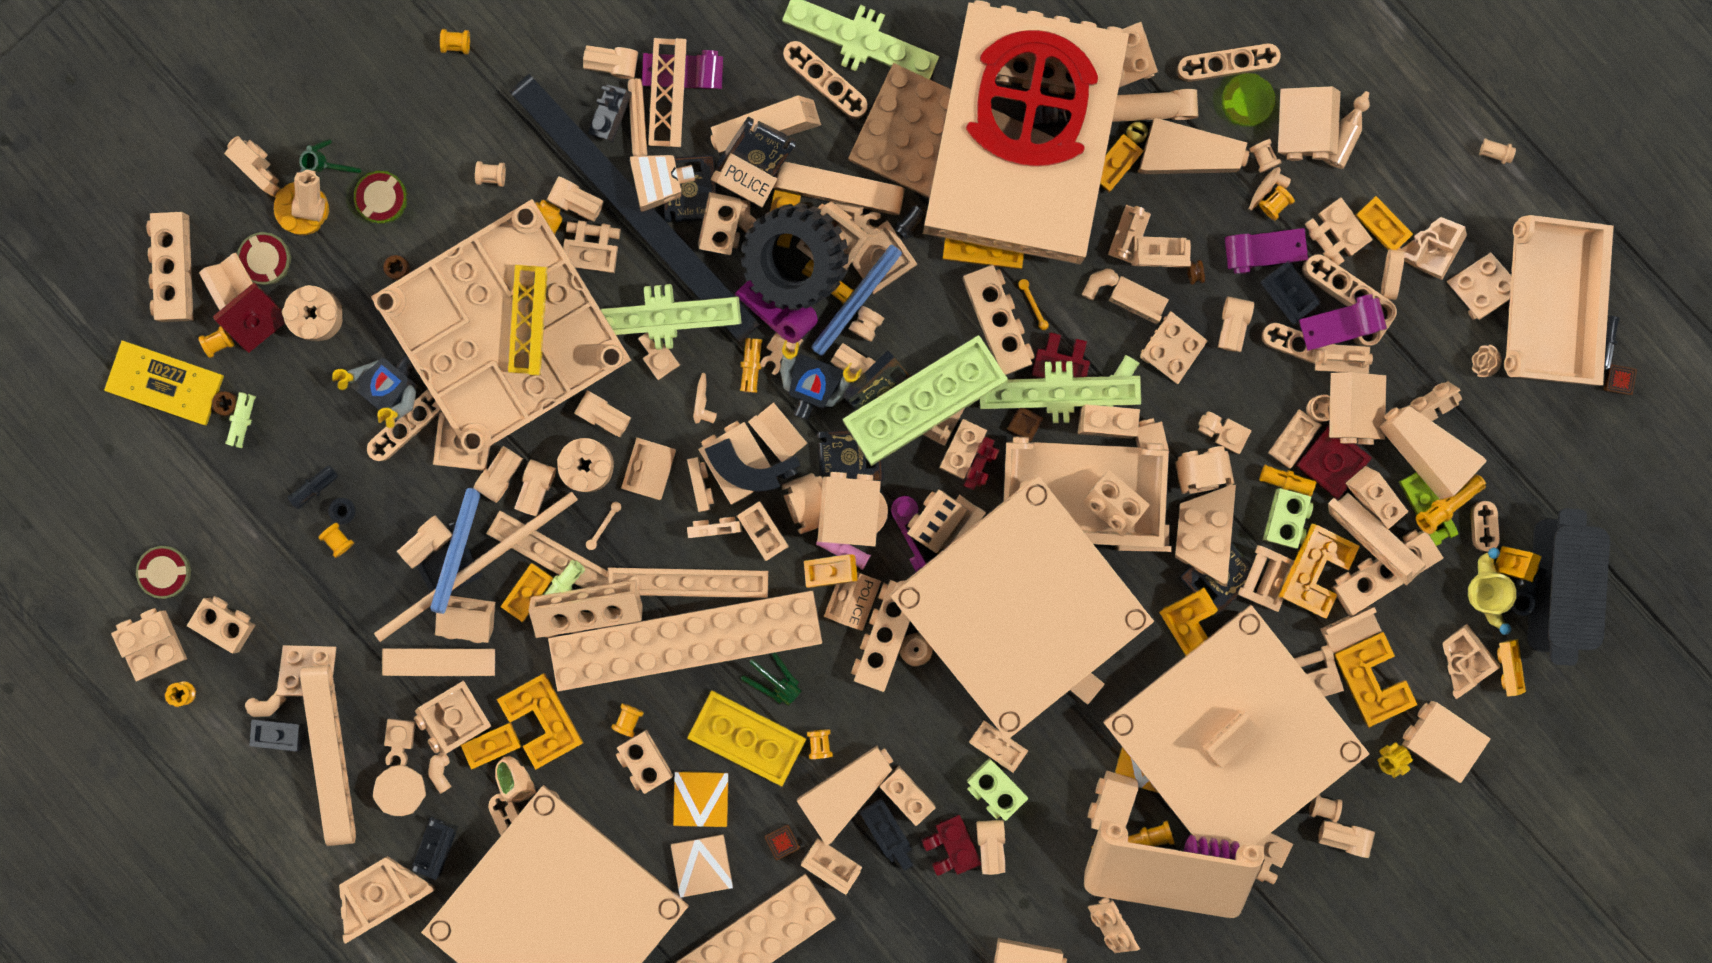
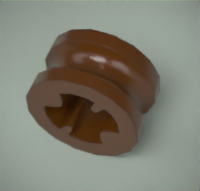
[383,255,410,281]
[1187,260,1205,285]
[212,391,238,416]

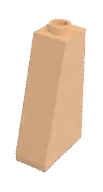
[711,96,821,154]
[1138,118,1249,174]
[1379,406,1486,499]
[797,746,893,846]

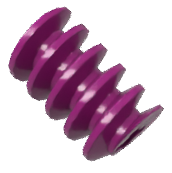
[1184,835,1240,860]

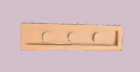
[648,38,686,147]
[1328,493,1426,586]

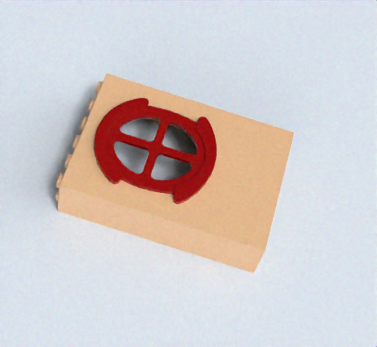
[923,0,1129,265]

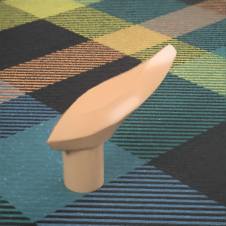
[1249,167,1291,211]
[693,373,717,424]

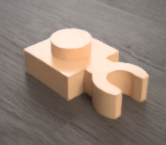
[836,202,880,234]
[761,332,803,375]
[384,718,416,766]

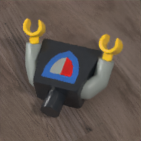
[780,340,862,420]
[332,355,417,428]

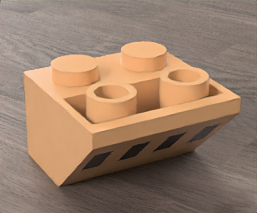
[907,490,970,554]

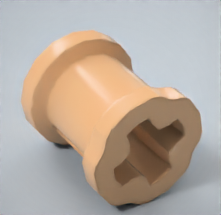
[1249,139,1282,173]
[475,161,506,187]
[1309,794,1342,823]

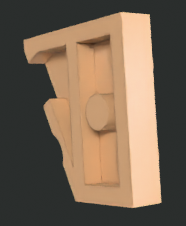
[687,517,743,538]

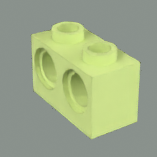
[1263,488,1313,548]
[967,758,1028,821]

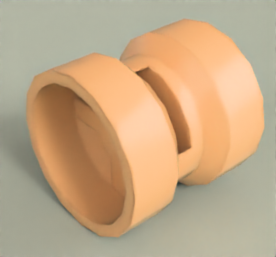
[849,306,884,342]
[1306,395,1330,422]

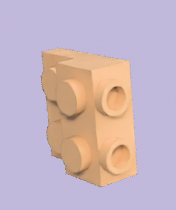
[224,136,281,198]
[796,201,870,270]
[111,608,187,681]
[414,681,491,756]

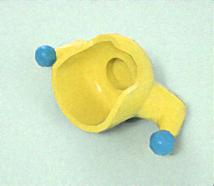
[1468,547,1516,635]

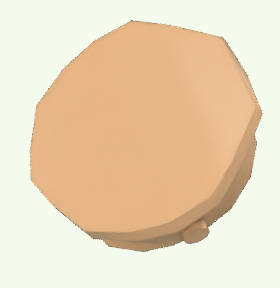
[373,764,426,816]

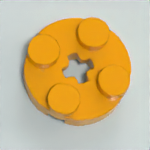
[274,182,329,235]

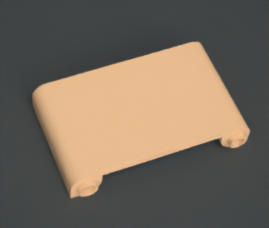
[1504,215,1613,386]
[1004,437,1169,548]
[1084,819,1264,918]

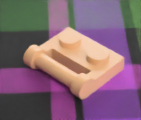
[1237,545,1294,612]
[1294,645,1344,697]

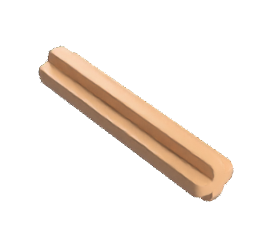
[628,78,647,156]

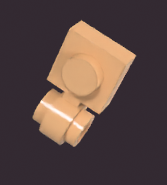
[1198,411,1251,454]

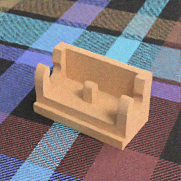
[1132,236,1191,268]
[801,838,862,895]

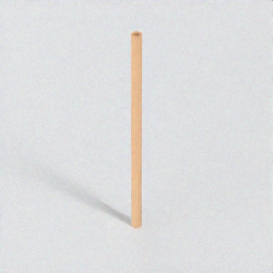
[374,492,578,642]

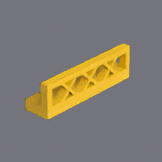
[508,265,548,375]

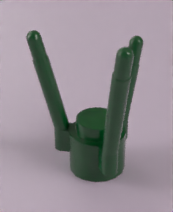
[299,139,361,180]
[740,652,802,706]

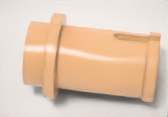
[1479,138,1516,164]

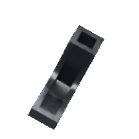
[705,438,801,492]

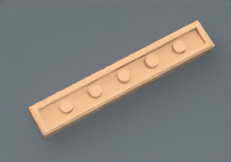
[486,511,618,608]
[607,568,768,598]

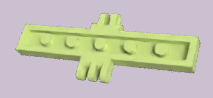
[782,0,939,80]
[600,284,741,350]
[980,361,1141,423]

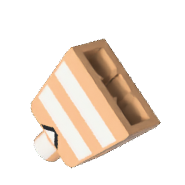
[630,155,695,212]

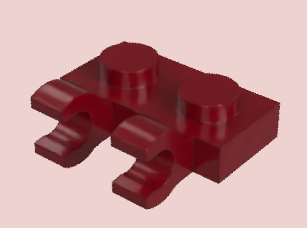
[1032,333,1090,378]
[963,437,999,490]
[921,814,981,876]

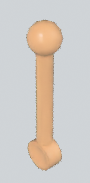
[586,502,621,550]

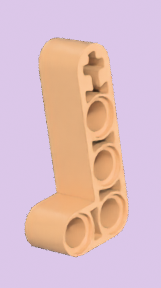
[1302,255,1397,347]

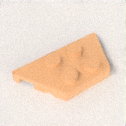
[1175,485,1236,586]
[339,856,436,944]

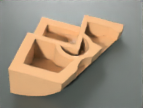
[1397,217,1467,280]
[1443,624,1500,699]

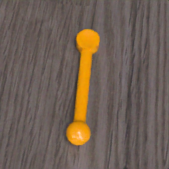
[1018,279,1049,330]

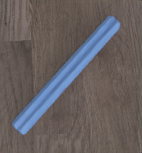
[811,245,902,355]
[431,488,481,614]

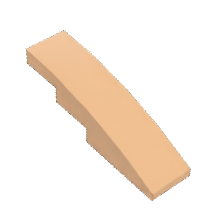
[382,648,495,676]

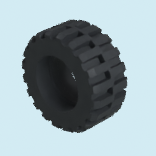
[741,203,849,311]

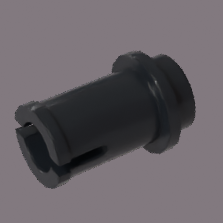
[894,205,926,240]

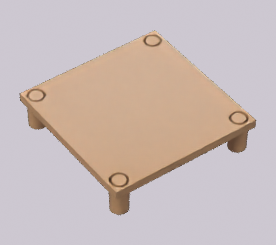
[371,199,631,457]
[889,475,1154,740]
[1103,605,1369,847]
[421,785,689,963]

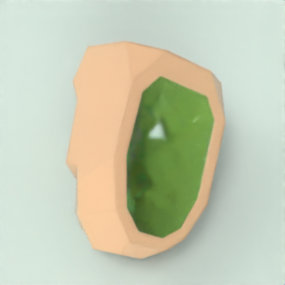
[495,756,536,802]

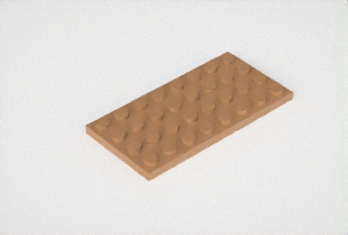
[848,63,1054,198]

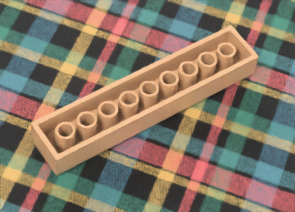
[548,590,823,691]

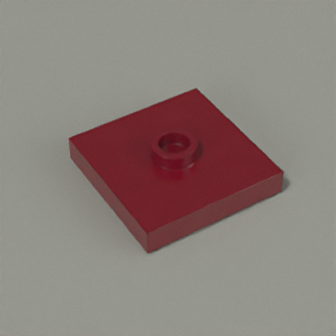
[213,282,285,353]
[1296,424,1372,499]

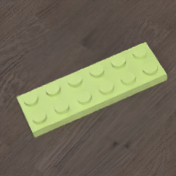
[843,335,1008,466]

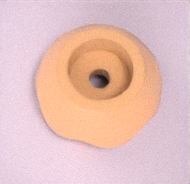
[1472,345,1502,377]
[899,633,933,666]

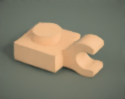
[638,332,680,380]

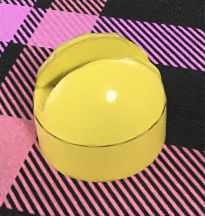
[1126,122,1148,144]

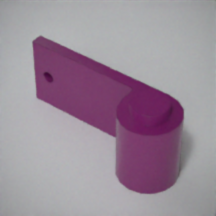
[642,50,723,89]
[1224,228,1308,274]
[735,280,818,343]
[1299,294,1387,351]
[891,496,926,572]

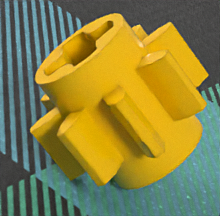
[1377,742,1413,778]

